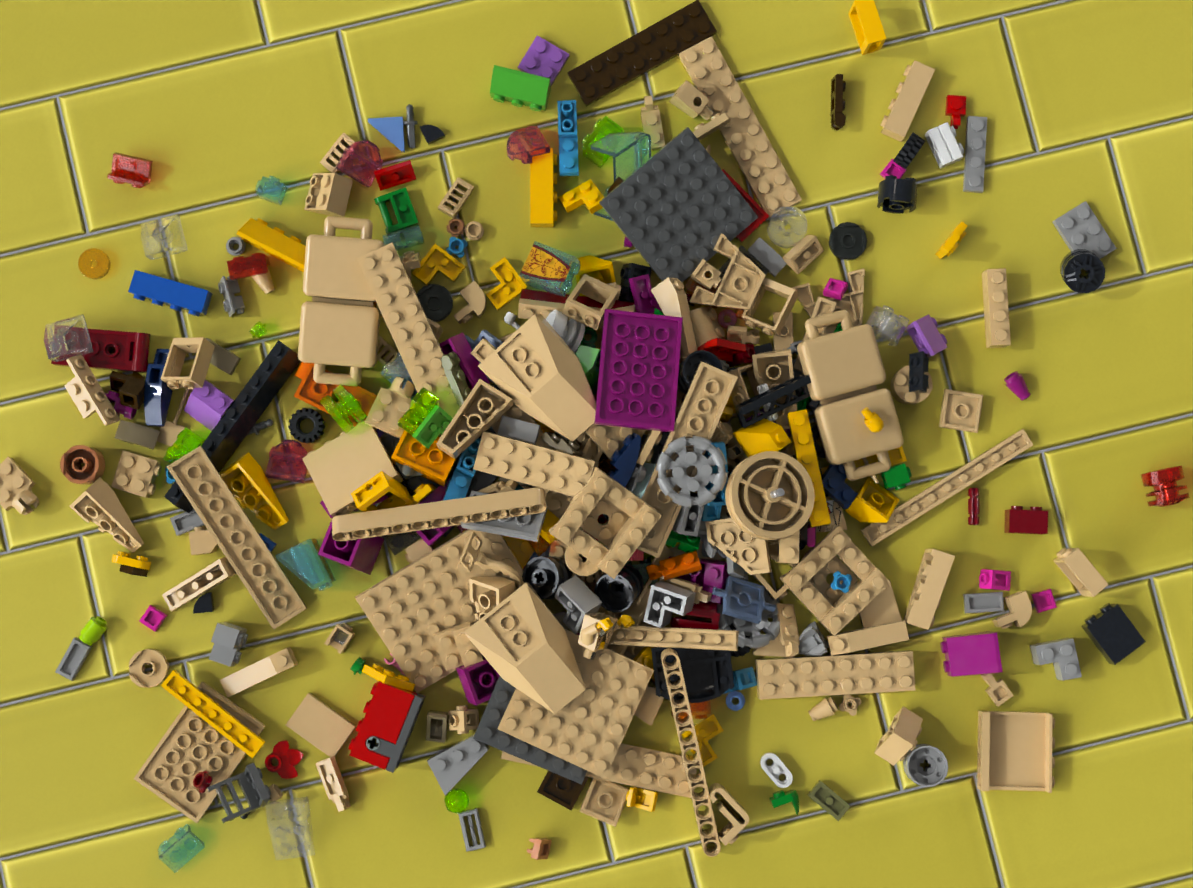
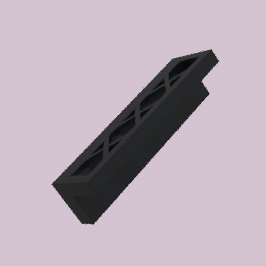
[734,374,811,428]

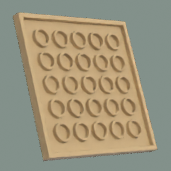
[497,629,654,779]

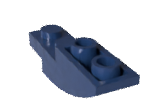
[144,349,173,427]
[607,433,641,487]

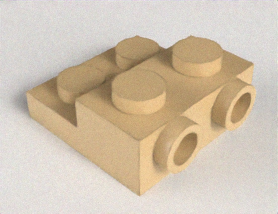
[111,450,162,498]
[433,621,483,671]

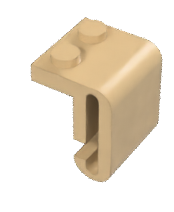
[680,306,725,357]
[708,783,749,846]

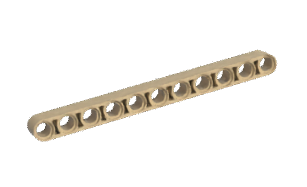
[332,488,547,541]
[661,648,721,857]

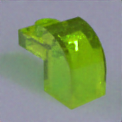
[397,387,439,435]

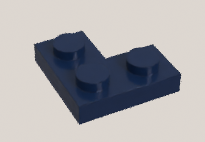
[821,464,857,509]

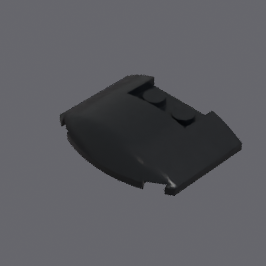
[651,647,734,703]

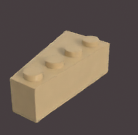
[436,379,514,459]
[903,549,955,630]

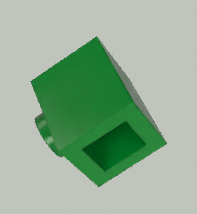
[880,463,912,490]

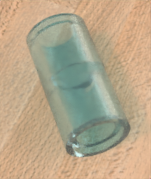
[382,225,424,251]

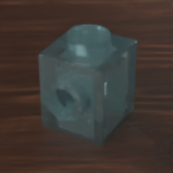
[255,176,287,205]

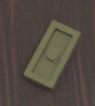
[808,780,851,821]

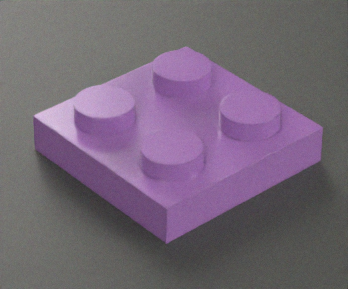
[518,35,569,86]

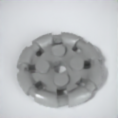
[656,435,728,507]
[716,589,780,649]

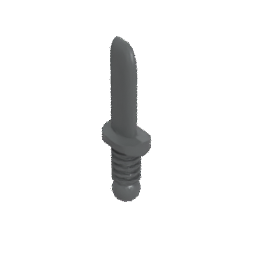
[403,104,418,148]
[246,419,273,436]

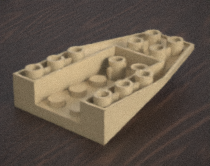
[478,314,596,442]
[464,583,586,714]

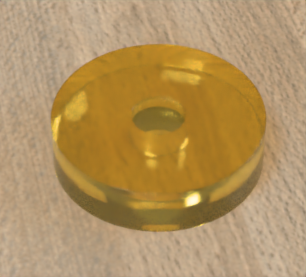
[78,248,111,280]

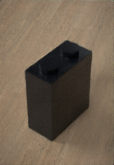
[1081,603,1146,665]

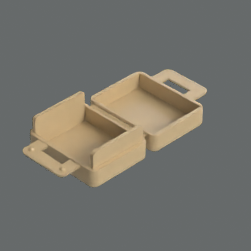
[298,216,385,386]
[797,310,904,481]

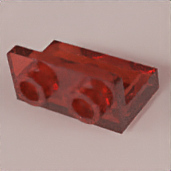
[107,152,153,188]
[227,253,270,280]

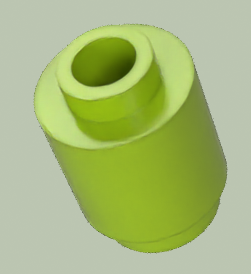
[79,616,108,646]

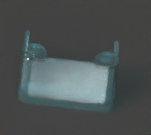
[591,132,651,221]

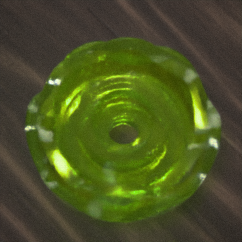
[444,789,469,814]

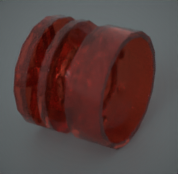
[1141,465,1190,507]

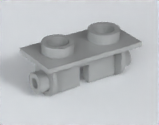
[218,276,245,317]

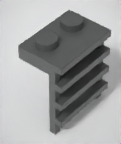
[207,763,271,823]

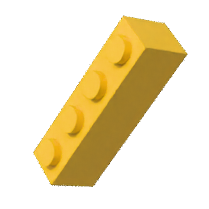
[530,148,557,227]

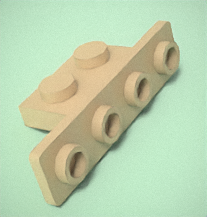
[65,355,120,426]

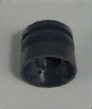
[1060,249,1105,293]
[678,350,723,394]
[595,564,644,613]

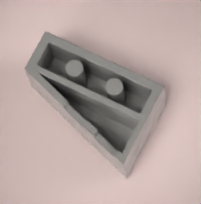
[427,734,489,795]

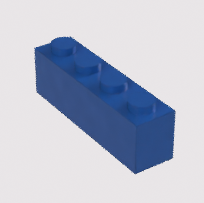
[128,270,212,317]

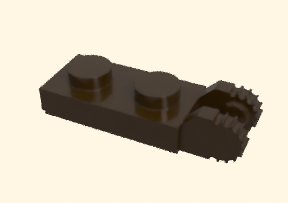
[830,74,846,131]

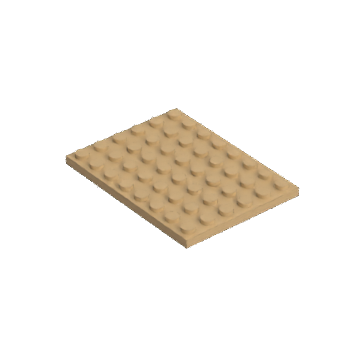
[355,529,523,693]

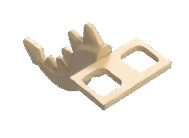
[459,531,525,588]

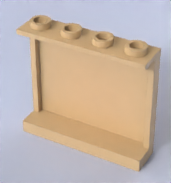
[302,420,404,517]
[977,710,1055,793]

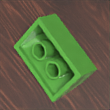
[490,65,551,112]

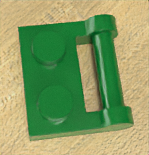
[374,187,419,235]

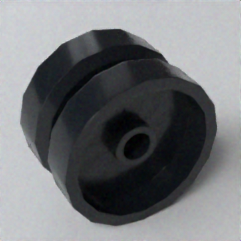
[522,556,573,599]

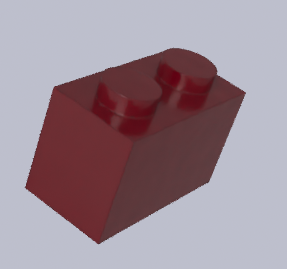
[1004,506,1048,534]

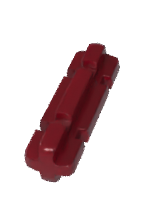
[968,488,980,525]

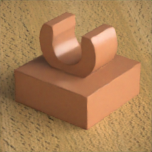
[527,838,552,860]

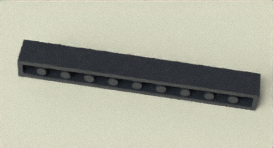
[164,340,301,513]

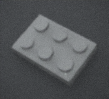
[1052,201,1117,270]

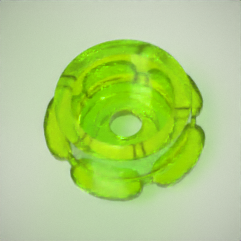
[249,321,267,339]

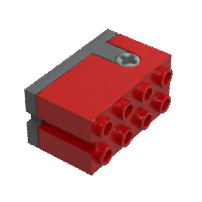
[348,681,426,773]

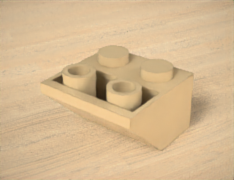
[304,173,353,217]

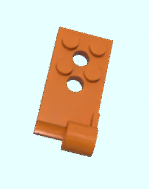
[294,362,377,427]

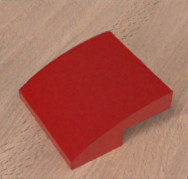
[697,338,746,363]

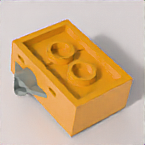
[391,423,459,487]

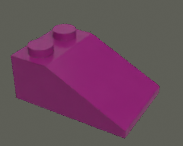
[456,656,500,706]

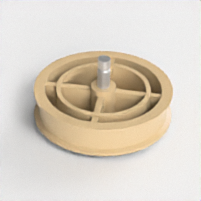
[725,451,815,540]

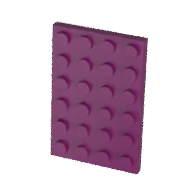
[594,309,683,432]

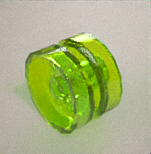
[320,384,367,433]

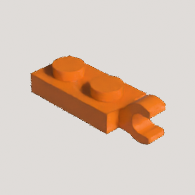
[646,550,702,580]

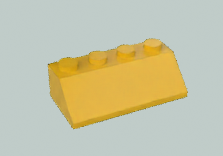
[236,218,306,272]

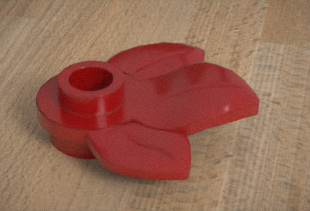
[265,740,303,779]

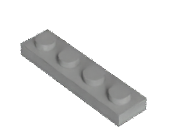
[963,116,987,193]

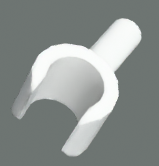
[504,312,520,330]

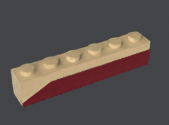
[518,289,635,328]

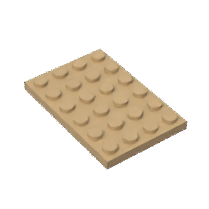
[134,682,266,823]

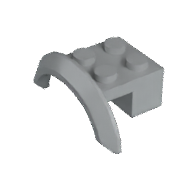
[672,493,718,558]

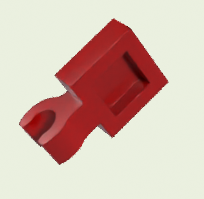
[945,95,966,129]

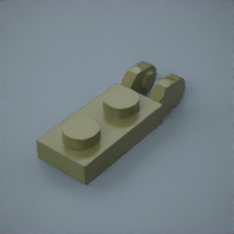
[441,352,471,407]

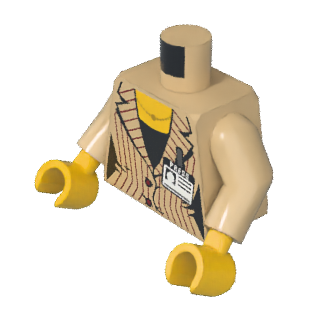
[578,612,635,660]

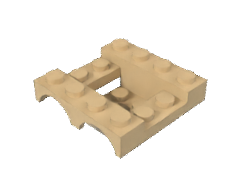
[549,467,662,579]
[780,525,891,636]

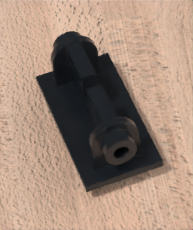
[909,351,929,393]

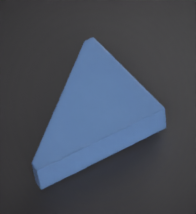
[368,116,405,153]

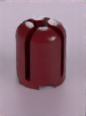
[671,601,721,630]

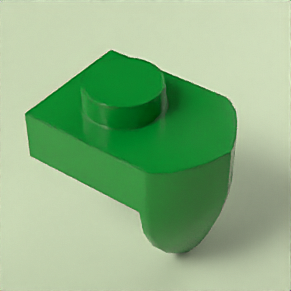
[769,790,799,815]

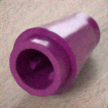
[1004,371,1031,401]

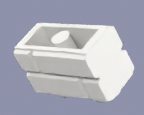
[925,122,964,169]

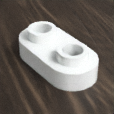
[760,752,793,788]

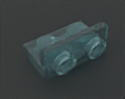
[158,824,205,873]

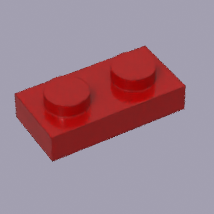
[374,160,416,191]

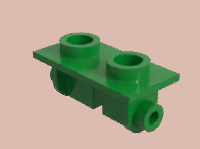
[666,530,701,553]

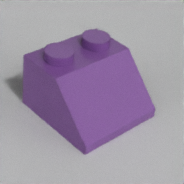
[906,314,948,358]
[184,379,234,431]

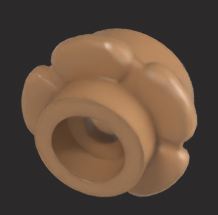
[447,218,465,237]

